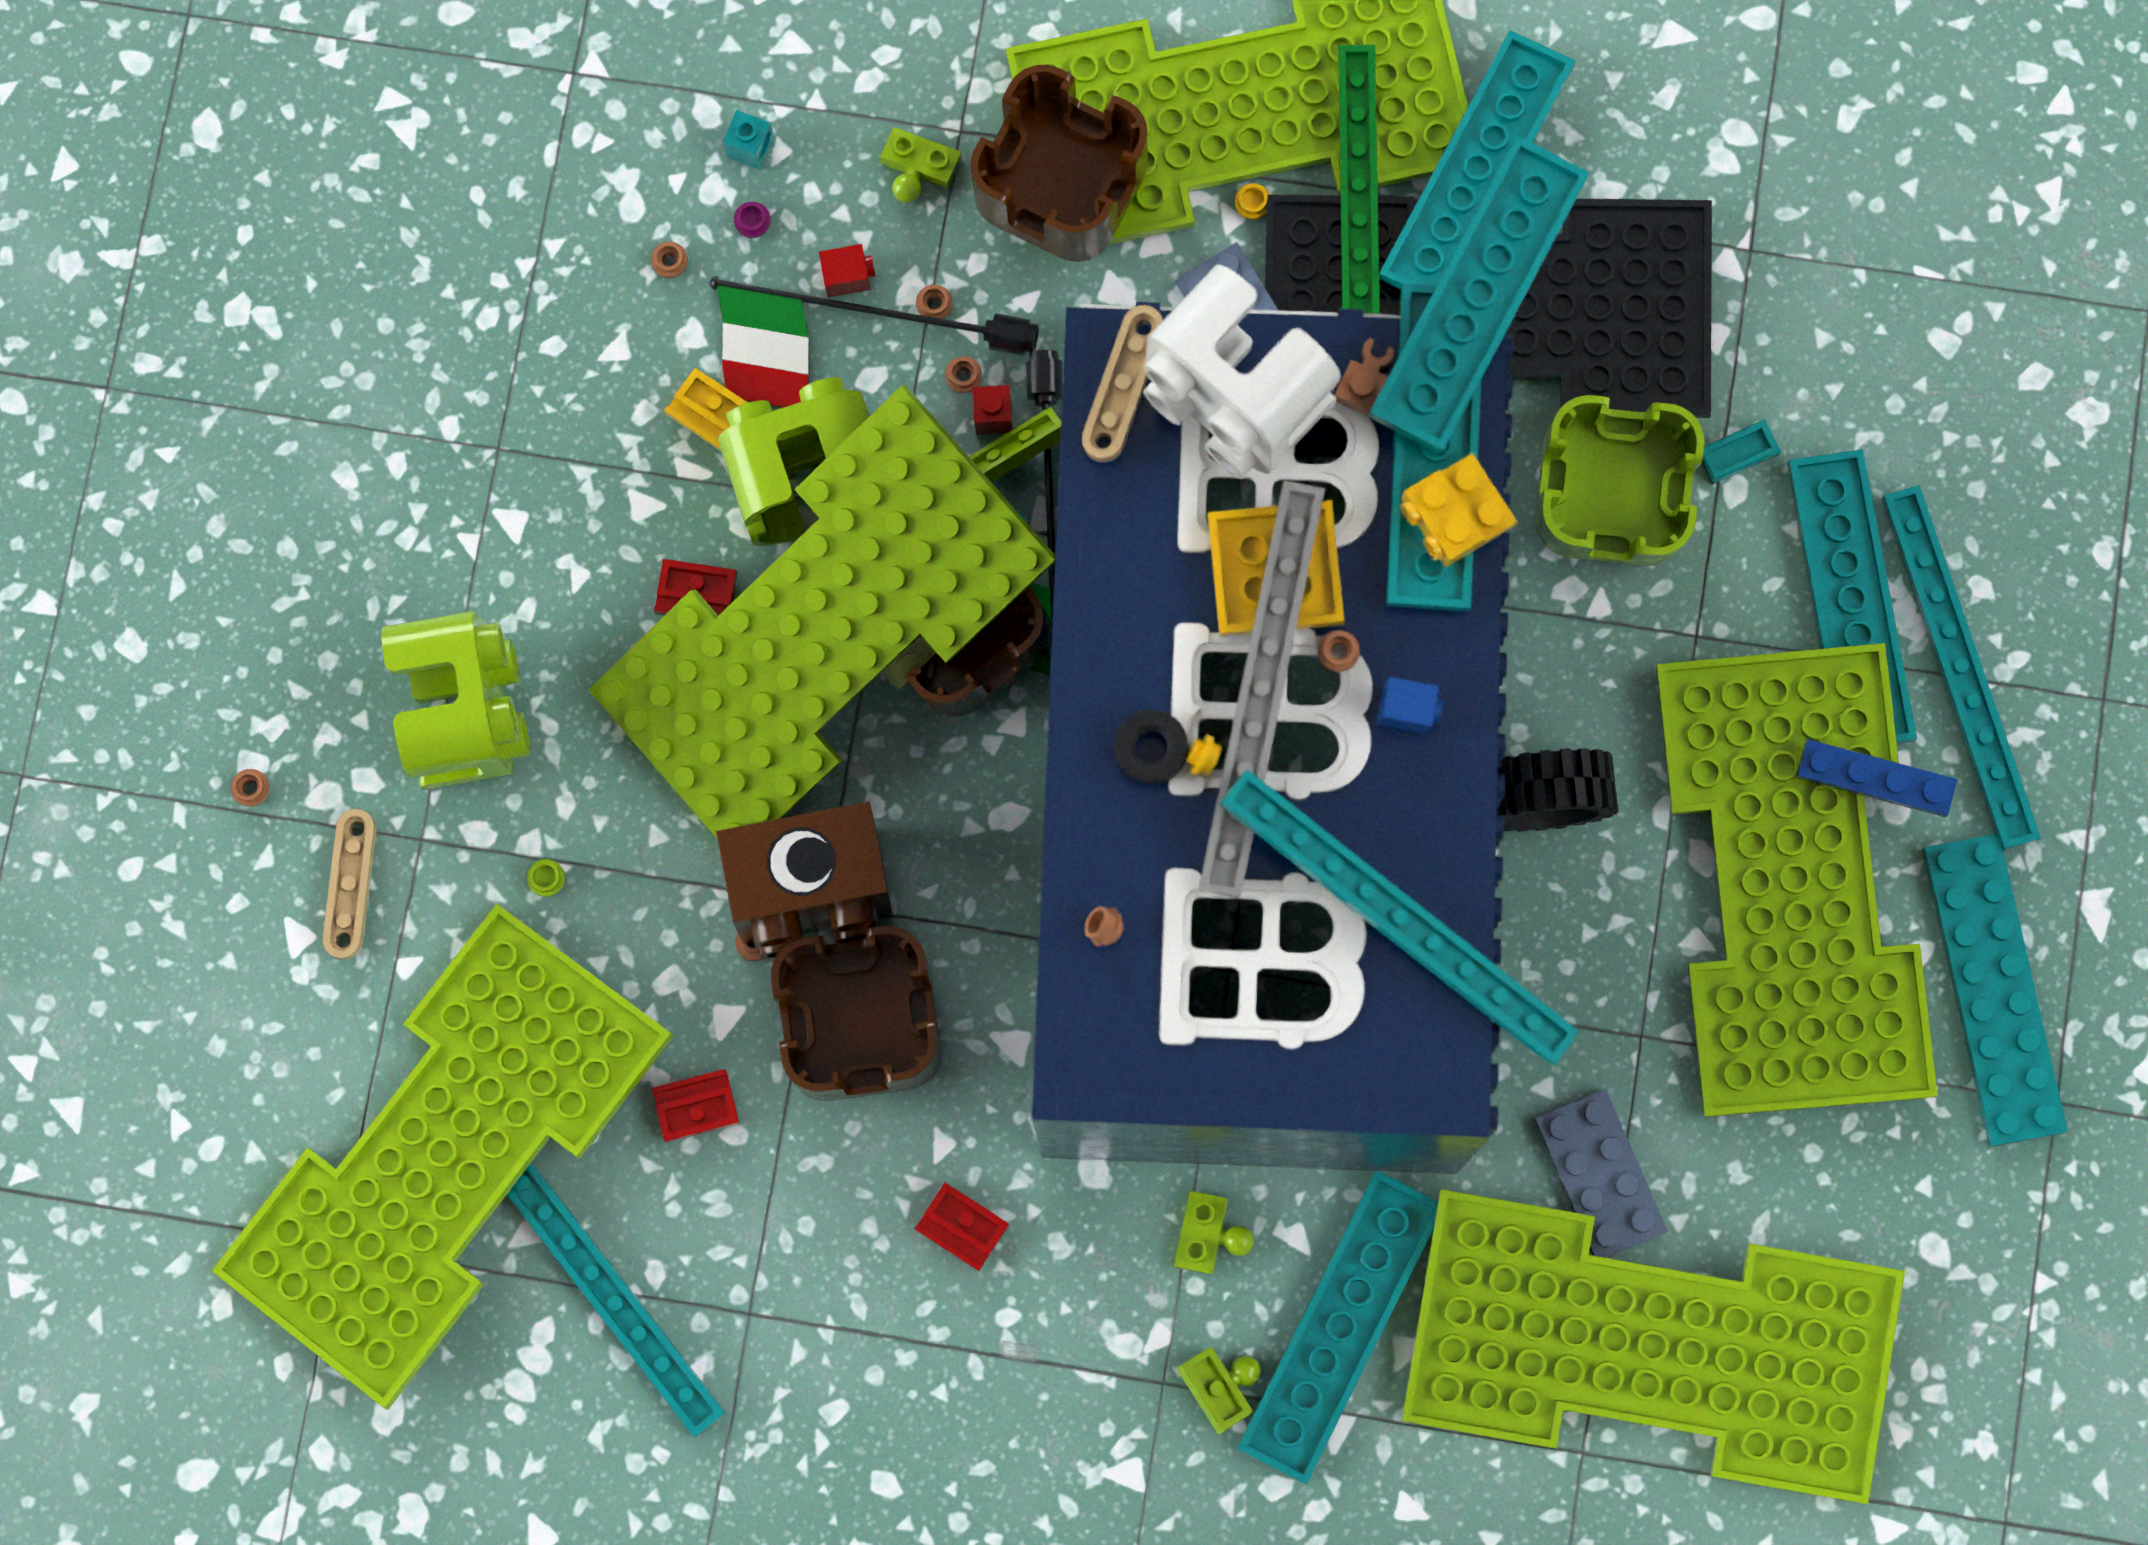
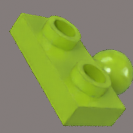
[880,127,961,203]
[1174,1191,1254,1275]
[1176,1346,1261,1435]

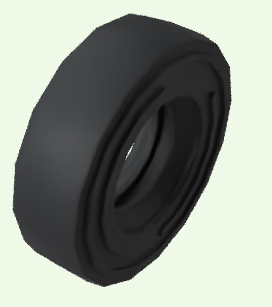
[1113,709,1189,785]

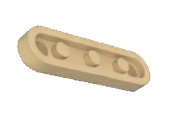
[1082,305,1163,462]
[322,809,377,960]

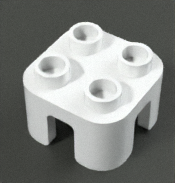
[1143,265,1340,479]

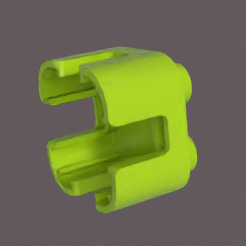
[718,377,870,546]
[1535,395,1704,566]
[381,610,531,790]

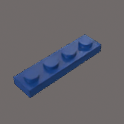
[1796,739,1957,818]

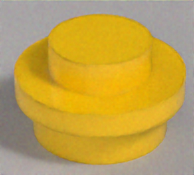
[1234,183,1270,220]
[1186,735,1222,776]

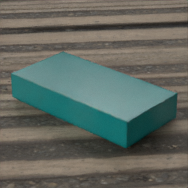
[1702,419,1781,485]

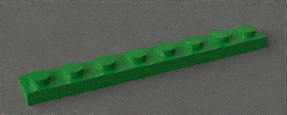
[1338,44,1380,314]

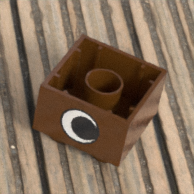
[716,801,893,959]

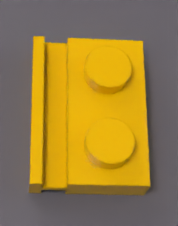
[664,368,748,452]

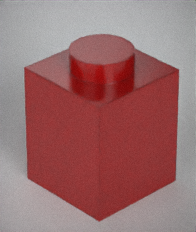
[819,244,876,298]
[972,385,1013,435]

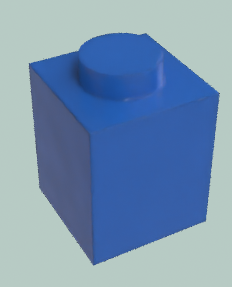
[1376,677,1443,735]

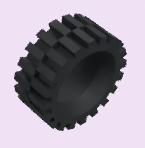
[1496,748,1619,832]

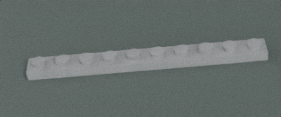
[1199,480,1325,899]

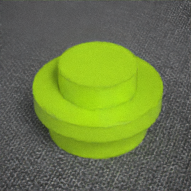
[527,859,565,897]

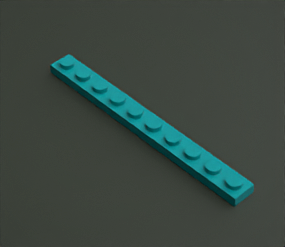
[1882,485,2041,851]
[1219,769,1580,1066]
[507,1162,726,1438]

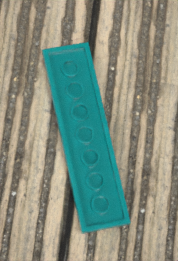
[1379,30,1576,289]
[1368,135,1590,455]
[1386,283,1481,612]
[1787,449,1917,744]
[1922,834,2068,1147]
[1237,1170,1438,1485]

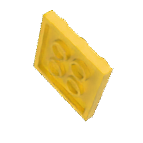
[1208,500,1344,637]

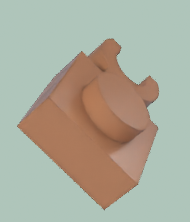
[1334,338,1394,416]

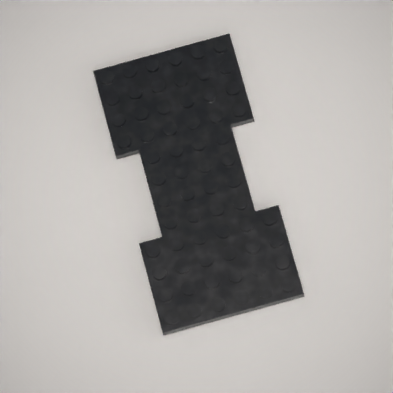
[1265,195,1712,418]

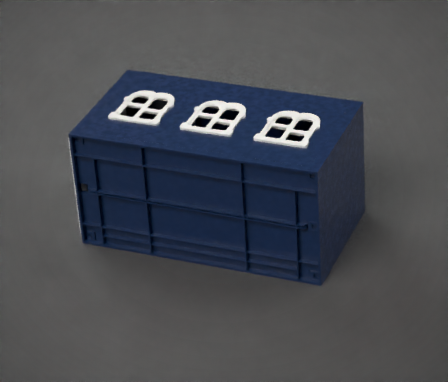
[1031,302,1514,1174]

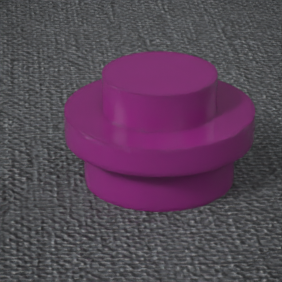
[734,202,771,238]

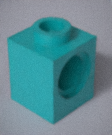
[723,110,774,170]

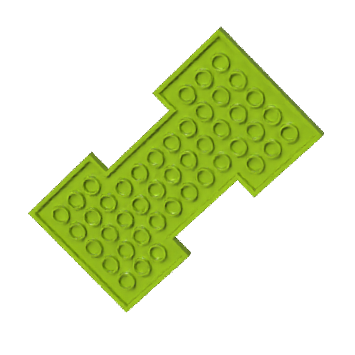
[1006,0,1468,257]
[588,385,1056,838]
[1656,643,1938,1117]
[211,903,674,1410]
[1402,1189,1905,1504]

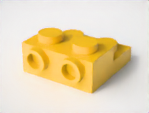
[1401,453,1517,568]

